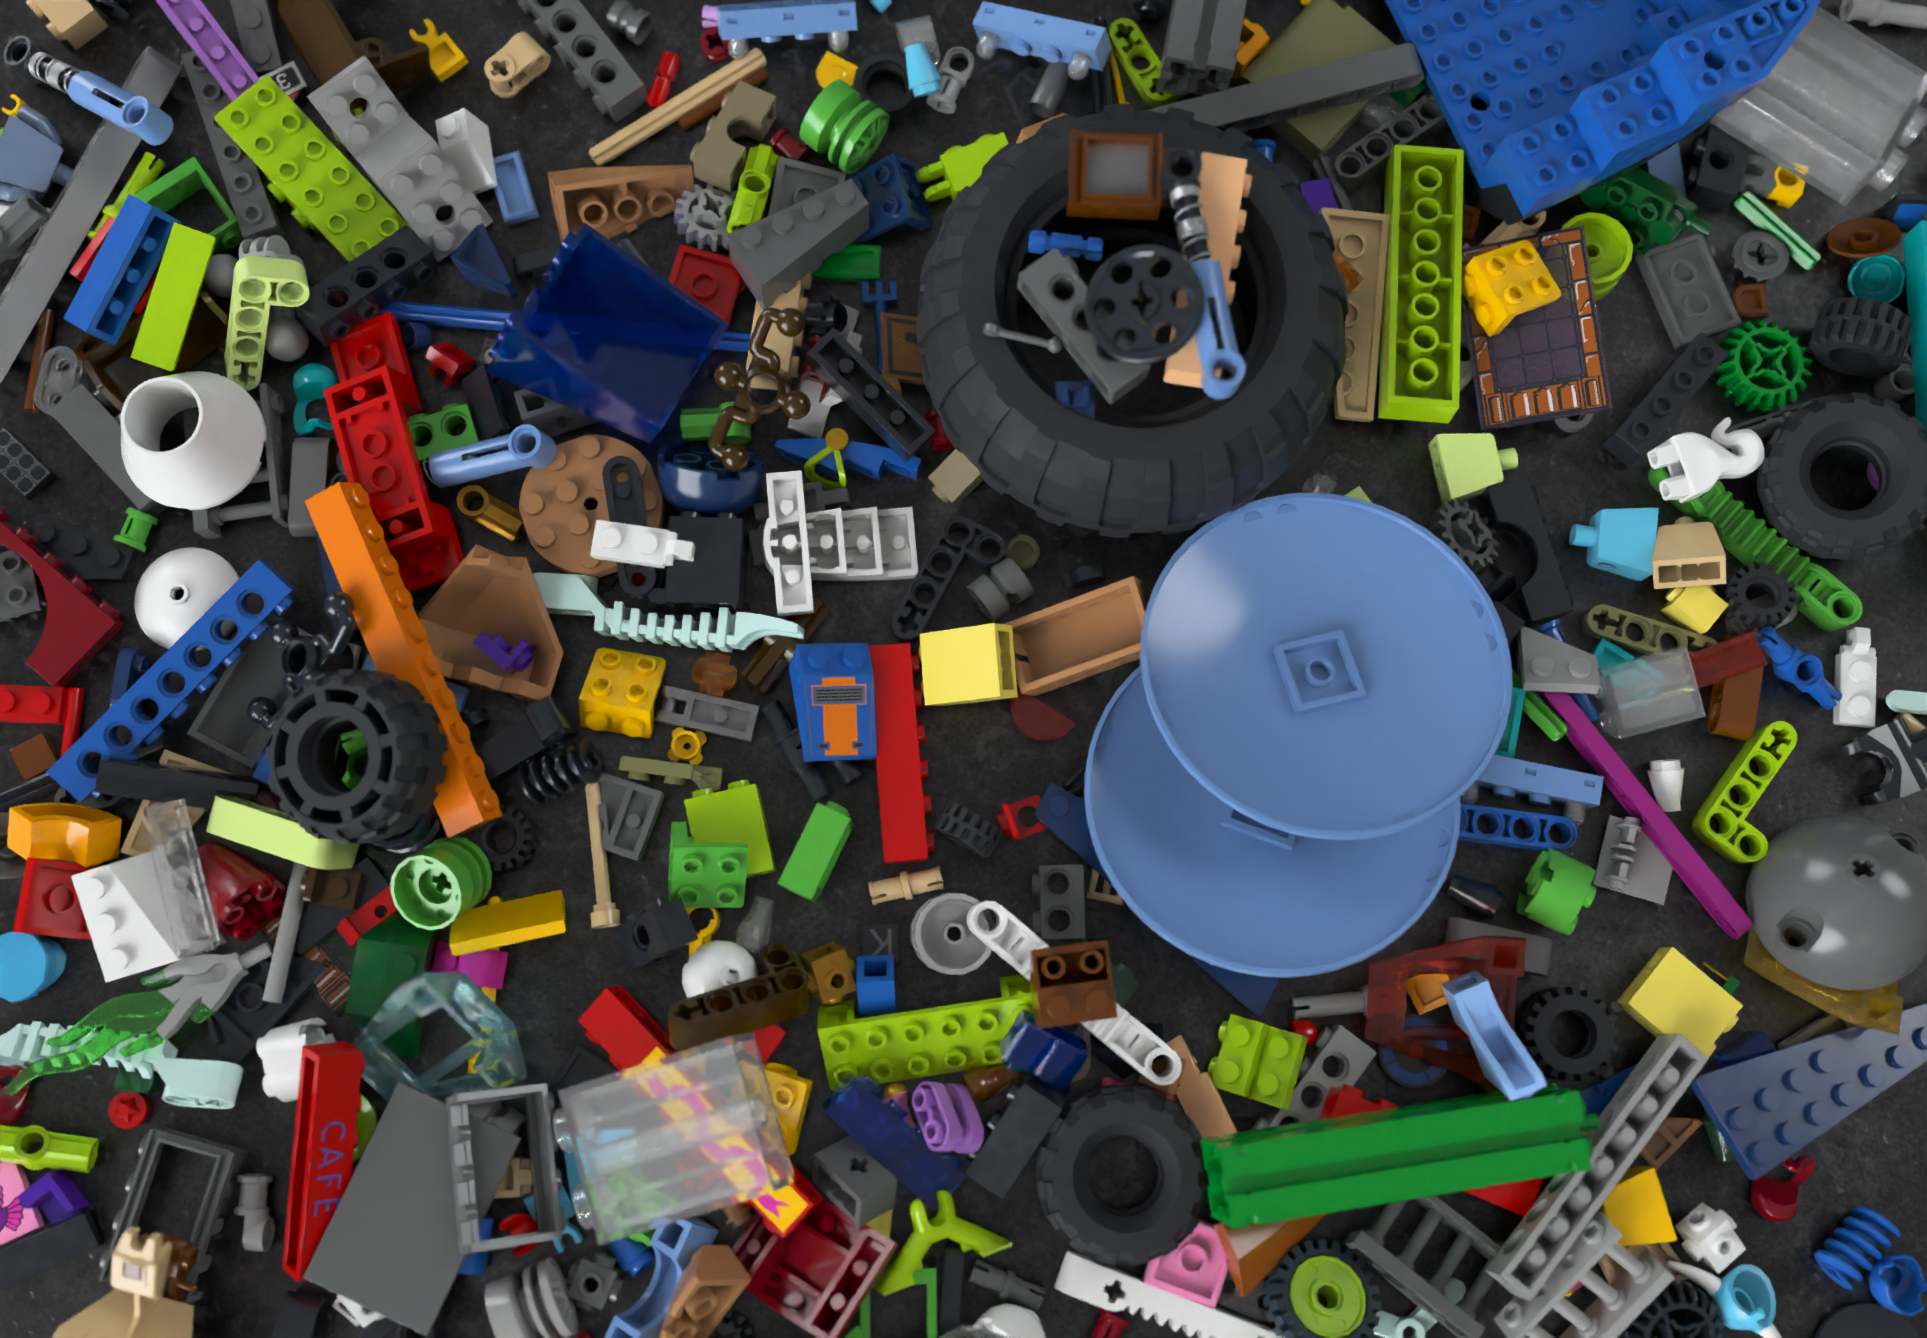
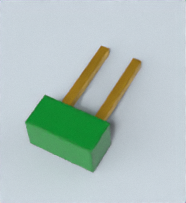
[1702,962,1741,995]

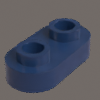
[110,647,150,708]

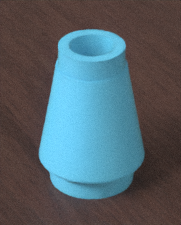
[904,42,942,98]

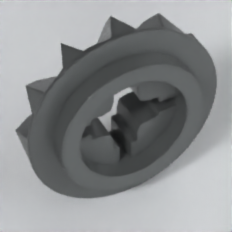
[1730,231,1789,283]

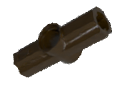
[740,595,831,695]

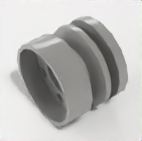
[484,1257,578,1338]

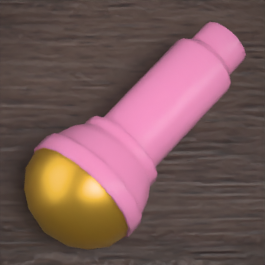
[883,1083,917,1139]

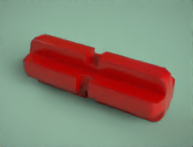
[646,51,681,108]

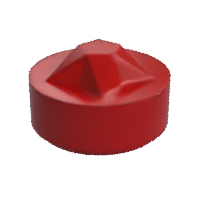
[109,1092,151,1129]

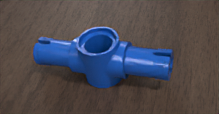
[1753,626,1842,710]

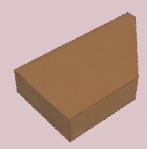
[1638,1117,1703,1171]

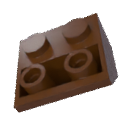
[1030,940,1118,1028]

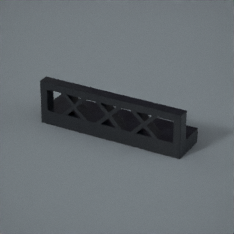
[94,754,258,810]

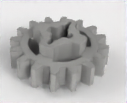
[674,184,737,252]

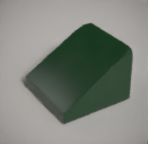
[113,1064,162,1093]

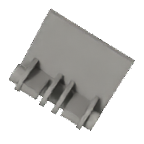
[1593,815,1672,905]

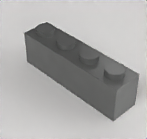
[49,383,167,518]

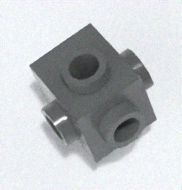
[566,1251,625,1312]

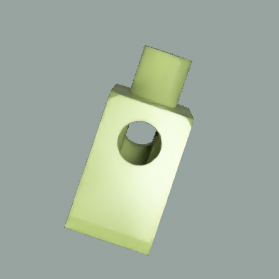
[1428,433,1518,505]

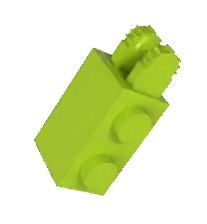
[915,132,1009,202]

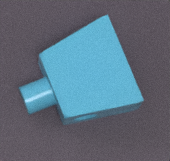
[1569,508,1659,581]

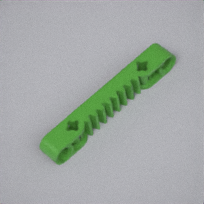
[1648,466,1863,632]

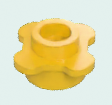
[667,727,707,765]

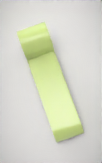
[224,256,310,391]
[206,794,360,870]

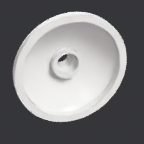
[134,547,240,652]

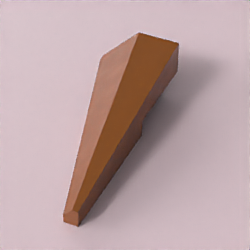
[1213,1213,1327,1297]

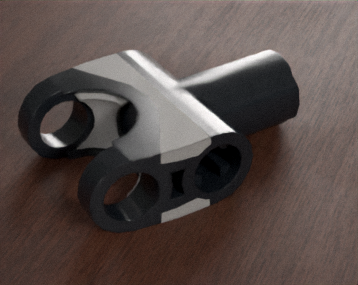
[1838,717,1927,806]

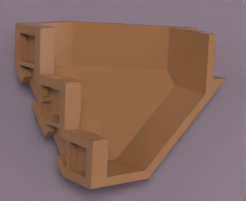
[417,544,563,702]

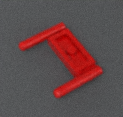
[0,685,84,756]

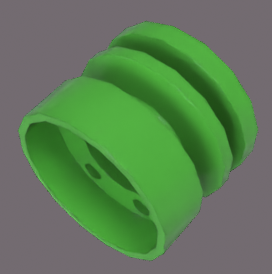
[799,79,890,175]
[390,836,492,930]

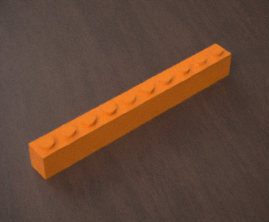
[305,482,503,838]

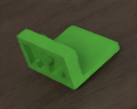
[668,822,748,908]

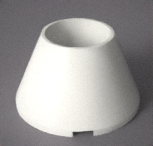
[121,371,267,510]

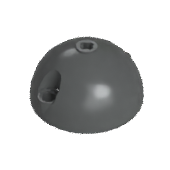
[1746,815,1927,990]

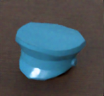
[0,931,67,1003]

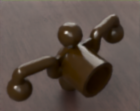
[708,307,811,472]

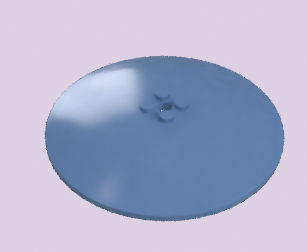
[1140,493,1512,840]
[1084,665,1461,977]

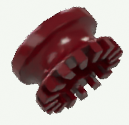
[700,27,732,63]

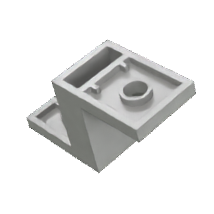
[307,55,493,262]

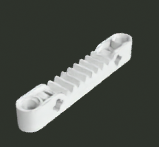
[967,901,1182,1085]
[1054,1250,1284,1338]

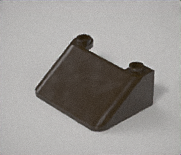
[76,284,246,412]

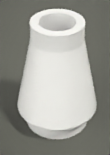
[1647,759,1685,812]

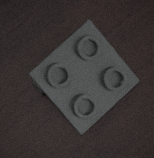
[0,550,47,622]

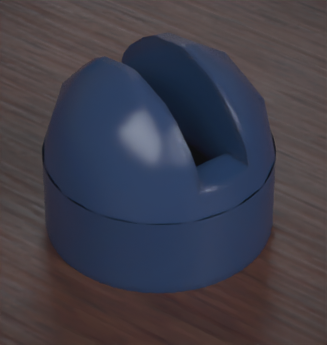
[401,322,432,350]

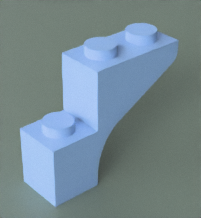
[1441,970,1547,1101]

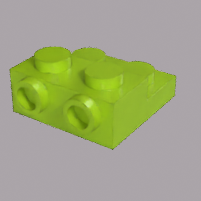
[1208,1014,1308,1111]

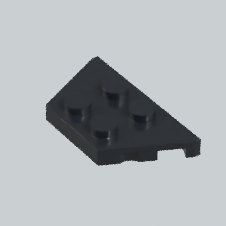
[199,945,330,1066]

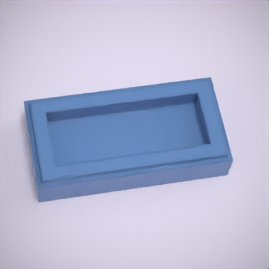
[493,151,540,226]

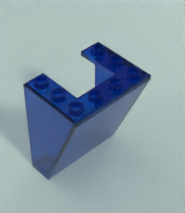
[487,223,729,443]

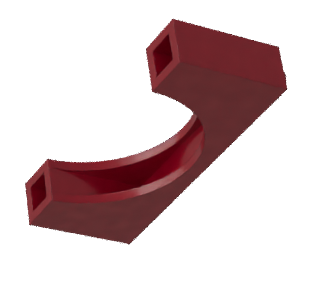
[0,507,125,688]

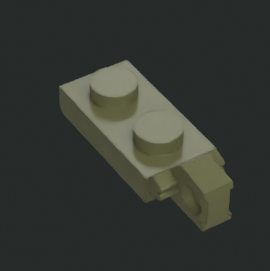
[619,756,723,790]

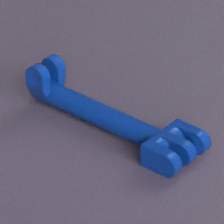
[862,279,898,376]

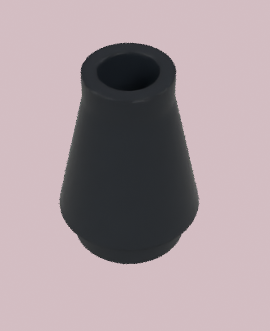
[1446,874,1505,919]

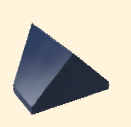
[450,223,519,298]

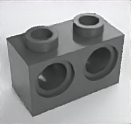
[1031,864,1086,941]

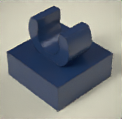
[1055,381,1095,419]

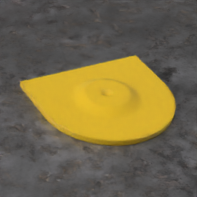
[816,51,858,89]

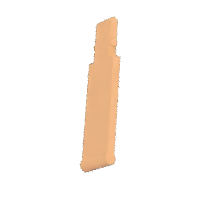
[1166,1035,1237,1138]

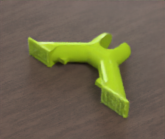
[874,1190,1012,1297]

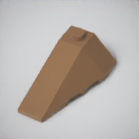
[548,165,694,250]
[657,1245,752,1338]

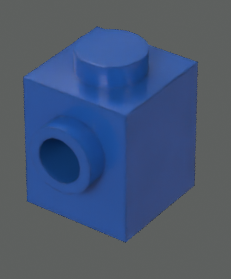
[857,954,896,1014]

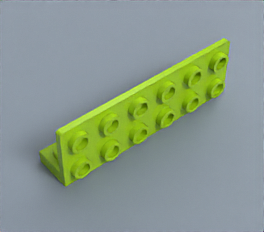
[817,974,1049,1091]

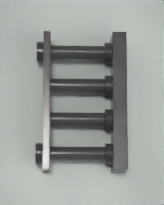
[183,383,289,539]
[1341,1195,1504,1338]

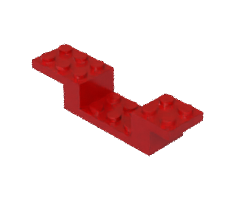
[323,311,464,596]

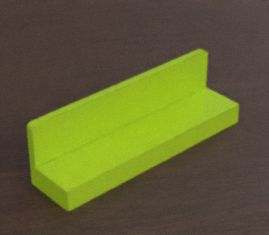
[131,222,216,371]

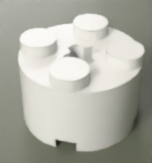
[256,1017,336,1102]

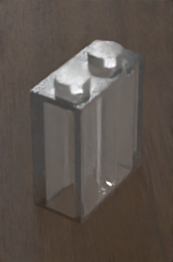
[1594,646,1706,739]

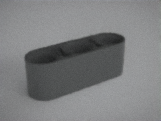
[288,437,338,537]
[1442,917,1554,977]

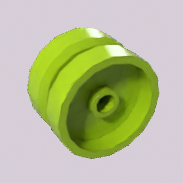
[1544,212,1633,302]

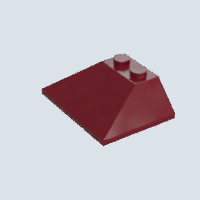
[731,1199,898,1338]

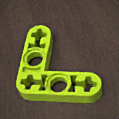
[1108,18,1189,108]

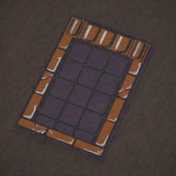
[1461,225,1612,432]

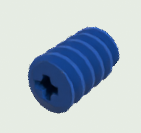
[1814,1206,1902,1291]

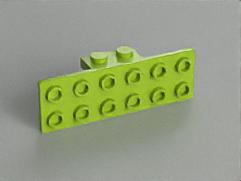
[214,75,413,262]

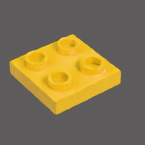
[731,1058,813,1156]

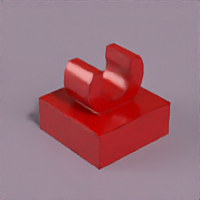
[425,342,476,386]

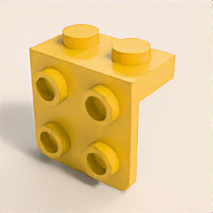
[1461,240,1561,337]
[579,647,666,739]

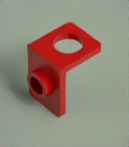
[997,795,1047,842]

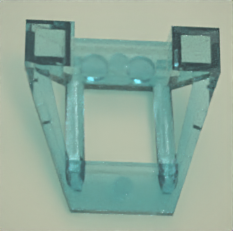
[351,972,527,1103]

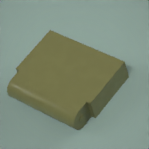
[1235,0,1396,162]

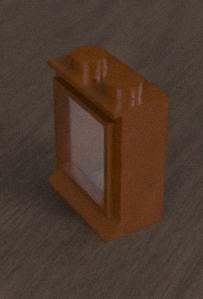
[1066,127,1169,220]

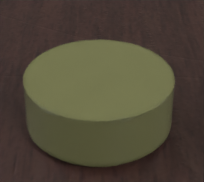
[1005,535,1040,572]

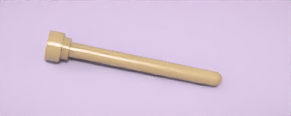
[585,782,621,929]

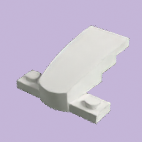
[762,470,918,616]

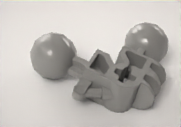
[203,235,310,362]

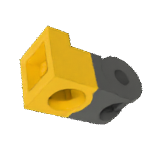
[1738,155,1809,208]

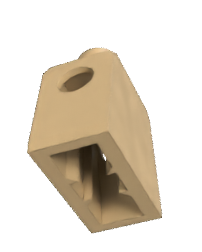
[1652,517,1727,589]

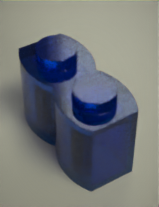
[999,1010,1089,1090]

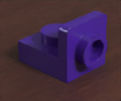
[473,632,537,674]

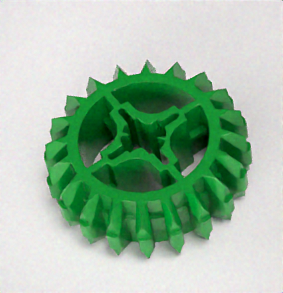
[1713,319,1813,414]

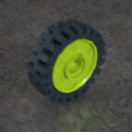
[1263,1239,1381,1338]

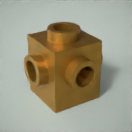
[800,941,857,1004]

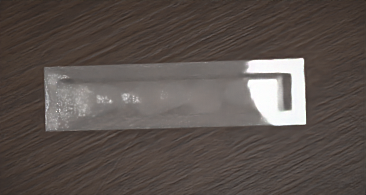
[142,798,221,959]

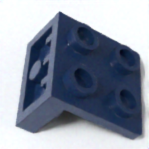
[845,153,932,244]

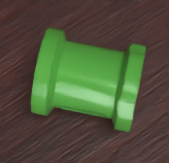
[113,507,159,552]

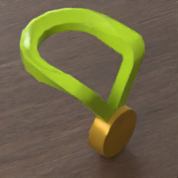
[804,428,849,490]

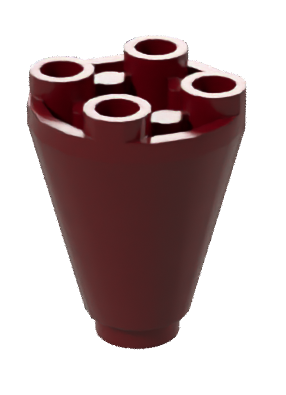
[194,840,287,941]

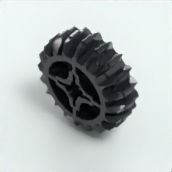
[1619,1280,1724,1338]

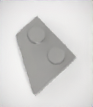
[1518,627,1600,694]

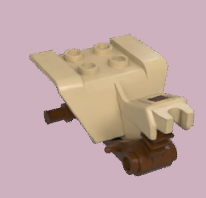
[52,1226,199,1338]

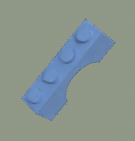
[604,1208,719,1338]

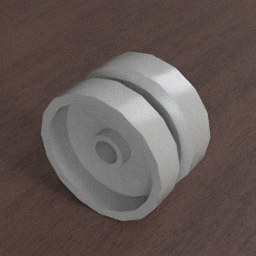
[910,893,995,975]

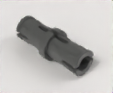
[967,1258,1045,1312]

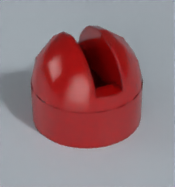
[1288,1019,1318,1048]

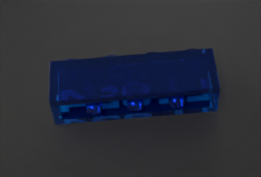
[822,1071,966,1212]

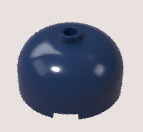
[656,441,765,517]

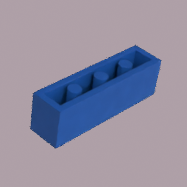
[64,194,181,345]

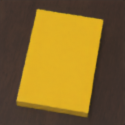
[450,889,566,956]

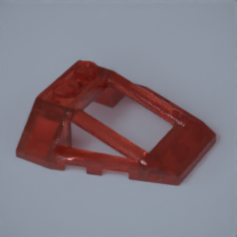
[1365,936,1526,1083]

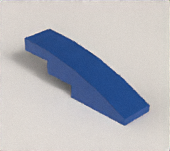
[775,438,922,481]

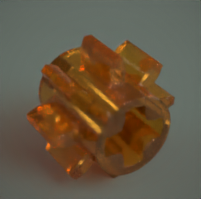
[692,652,737,697]

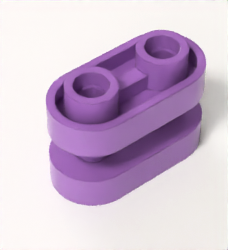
[912,1081,984,1154]

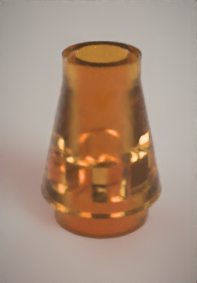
[962,1061,1019,1103]

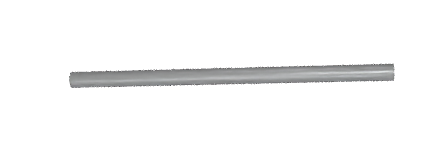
[262,643,362,1003]

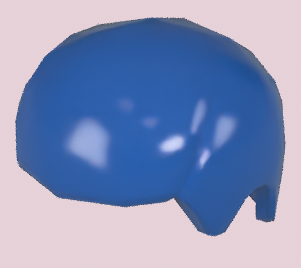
[1869,1252,1927,1316]

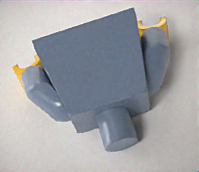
[0,94,74,202]

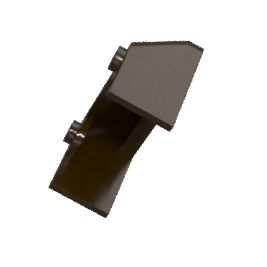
[278,0,431,110]

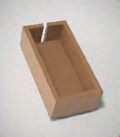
[1005,576,1150,696]

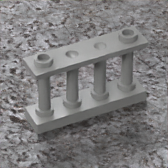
[1494,1210,1675,1338]

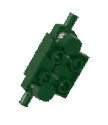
[1581,167,1714,256]

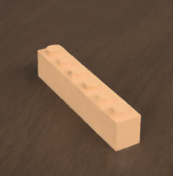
[1163,152,1252,388]

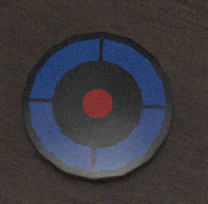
[1376,1014,1452,1089]

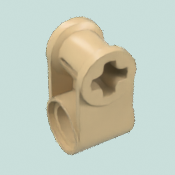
[484,31,551,99]

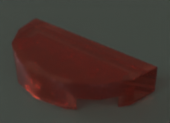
[1011,687,1076,741]

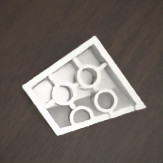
[71,848,229,982]

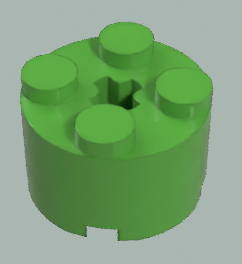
[1516,848,1597,935]

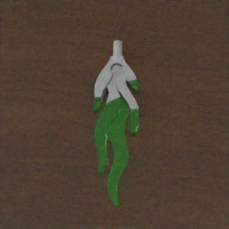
[5,941,273,1096]

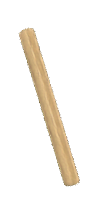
[589,48,767,167]

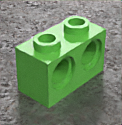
[408,403,480,464]

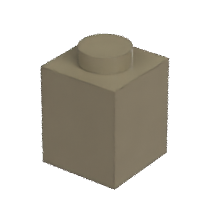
[928,449,983,503]

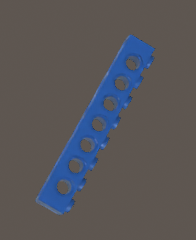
[46,559,298,802]

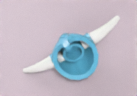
[1666,1260,1782,1338]

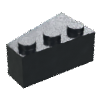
[965,1061,1071,1199]

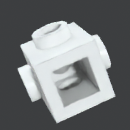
[1675,1202,1746,1274]

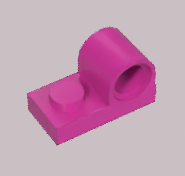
[430,941,509,989]

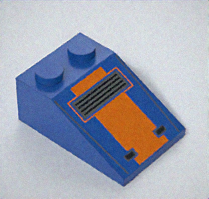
[788,643,877,761]

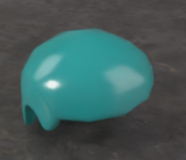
[1848,254,1905,304]

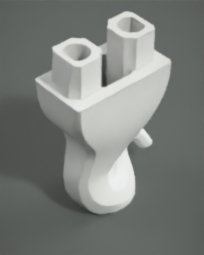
[1647,417,1765,503]

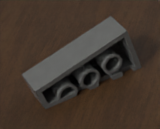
[727,179,869,311]

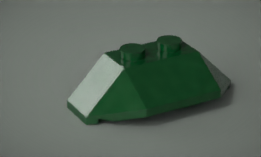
[345,911,440,1058]

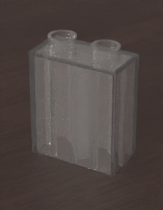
[1709,6,1927,206]
[553,1032,796,1245]

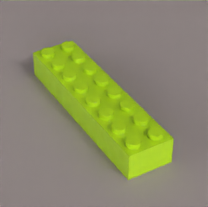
[1378,144,1464,424]

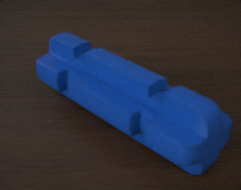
[1028,230,1104,261]

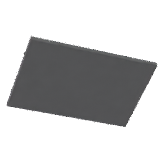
[303,1082,522,1336]

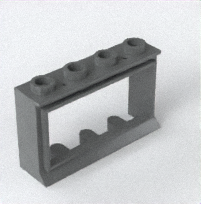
[446,1083,566,1254]
[99,1127,249,1304]

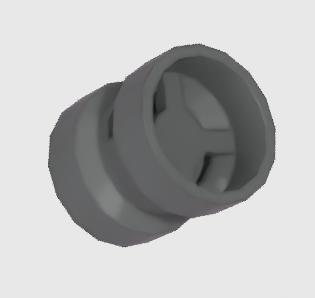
[606,0,653,45]

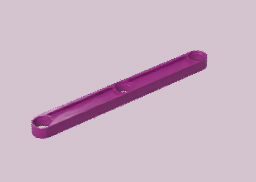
[1535,691,1752,939]

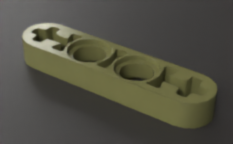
[1582,604,1722,671]

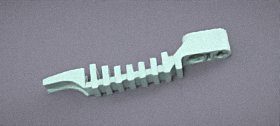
[533,572,805,653]
[0,1021,244,1109]

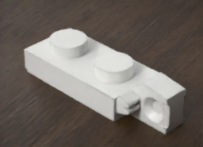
[590,520,696,568]
[1833,627,1877,728]

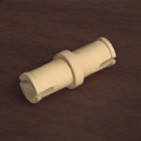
[868,866,945,905]

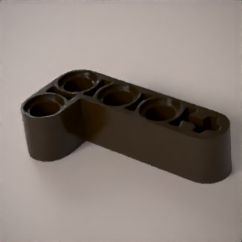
[668,943,809,1051]

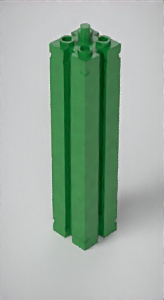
[1200,1084,1600,1229]

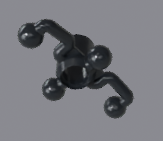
[246,591,355,731]

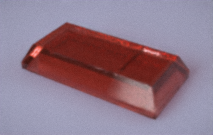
[1681,631,1767,690]

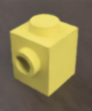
[1661,585,1729,634]

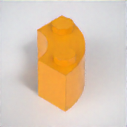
[7,803,122,867]

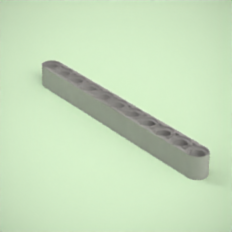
[0,46,181,383]

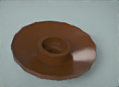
[1826,218,1902,259]

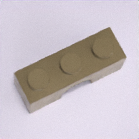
[690,80,776,193]

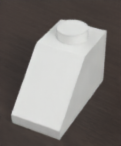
[435,108,497,195]

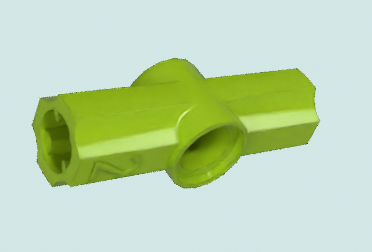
[727,144,779,234]
[0,1125,99,1173]

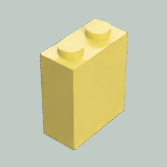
[918,623,1018,706]
[1617,947,1743,1058]

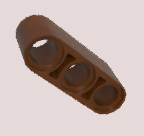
[1707,634,1766,741]

